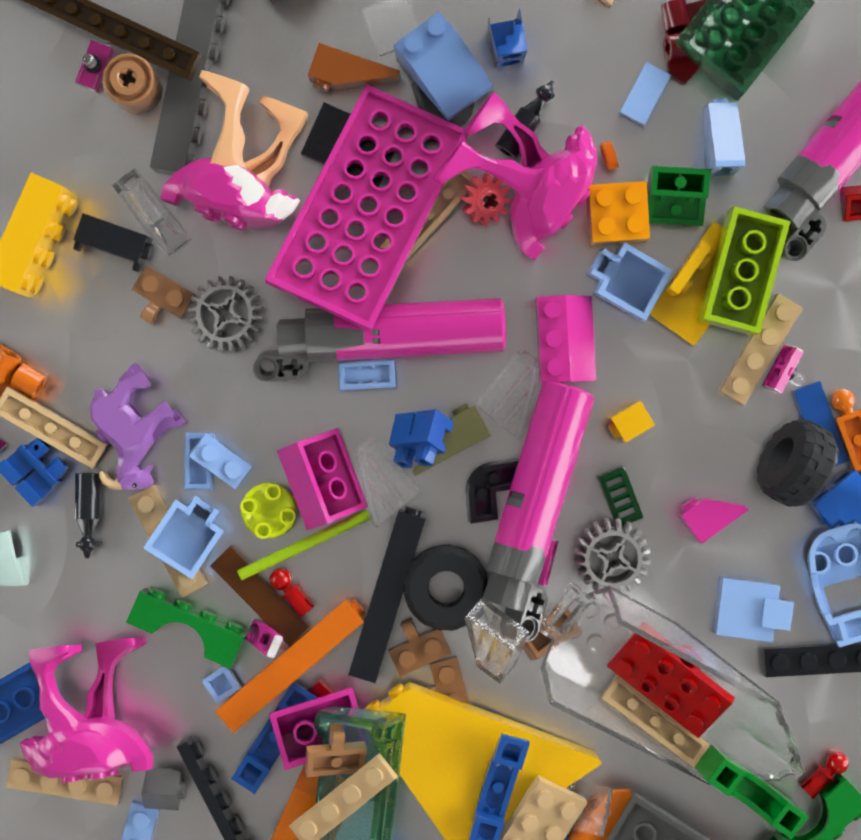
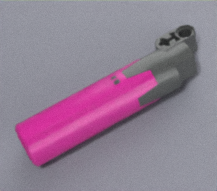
[253,298,506,382]

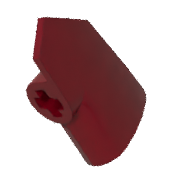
[661,0,715,85]

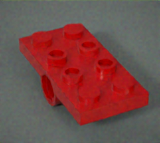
[606,625,735,738]

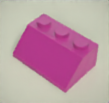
[535,295,596,384]
[277,428,368,530]
[269,687,368,770]

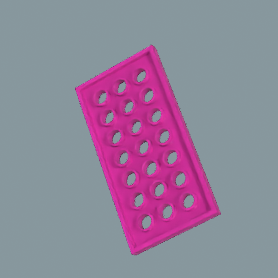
[265,84,469,332]

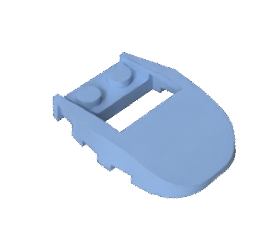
[807,523,861,647]

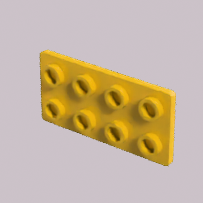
[649,222,722,345]

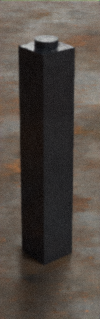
[348,506,426,683]

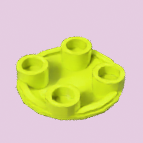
[240,483,297,539]

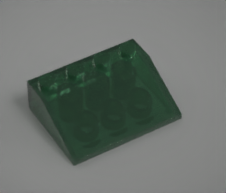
[675,0,815,102]

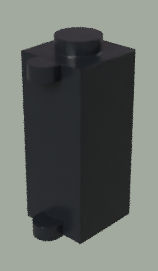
[73,213,154,272]

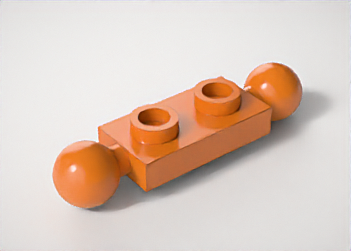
[831,389,861,471]

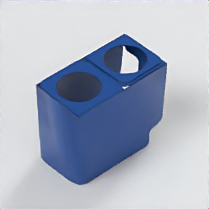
[488,8,527,68]
[807,469,861,529]

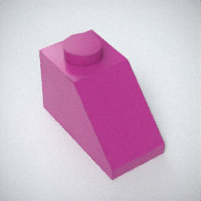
[677,497,748,544]

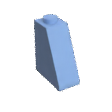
[703,98,745,177]

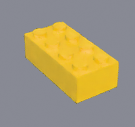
[0,172,77,298]

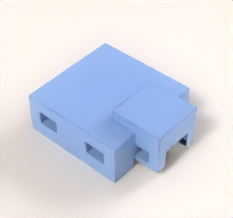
[586,243,673,321]
[143,496,224,579]
[712,576,794,642]

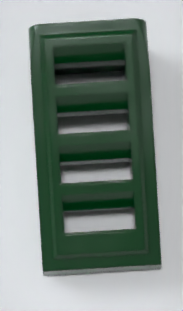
[596,465,644,527]

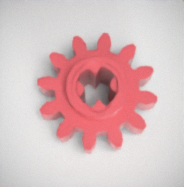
[460,173,512,226]

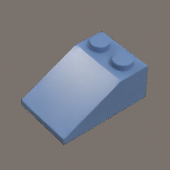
[394,11,493,121]

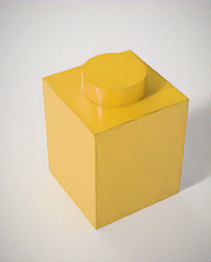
[607,401,655,443]

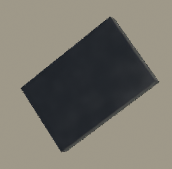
[301,102,401,187]

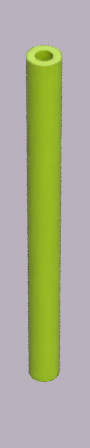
[237,509,370,580]

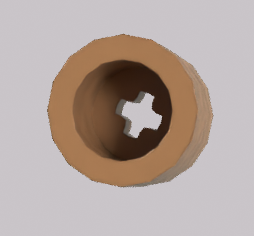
[102,53,163,115]

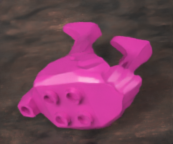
[433,92,597,260]
[20,637,153,783]

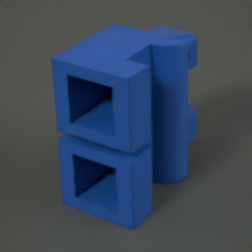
[389,409,454,468]
[0,438,69,507]

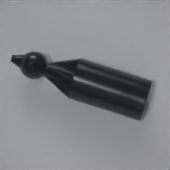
[495,80,555,160]
[75,473,101,558]

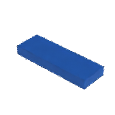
[791,381,850,465]

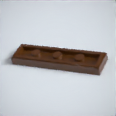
[210,545,310,646]

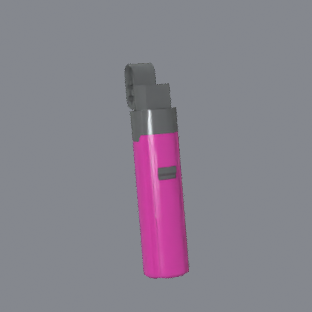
[763,81,861,261]
[483,381,595,642]

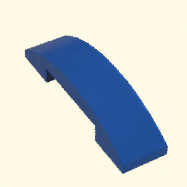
[231,682,317,794]
[468,733,530,840]

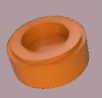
[600,140,619,171]

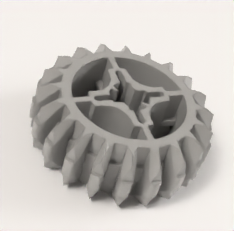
[188,276,265,353]
[574,518,651,595]

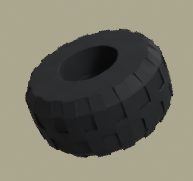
[757,419,839,507]
[404,544,488,631]

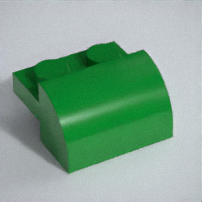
[647,166,711,226]

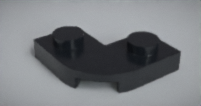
[465,458,519,524]

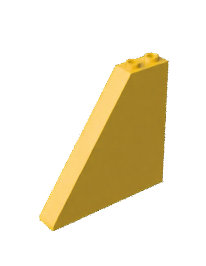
[362,682,602,840]

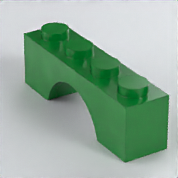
[126,586,247,669]
[694,744,809,839]
[766,774,861,840]

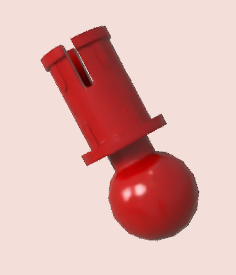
[269,568,314,618]
[800,751,849,799]

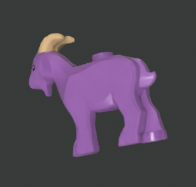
[89,363,187,491]

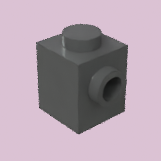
[141,767,187,810]

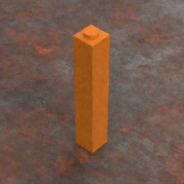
[215,597,365,733]

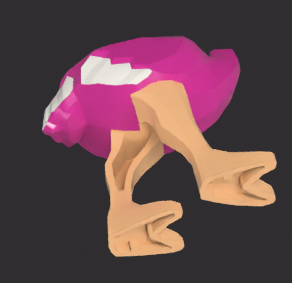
[160,70,309,231]

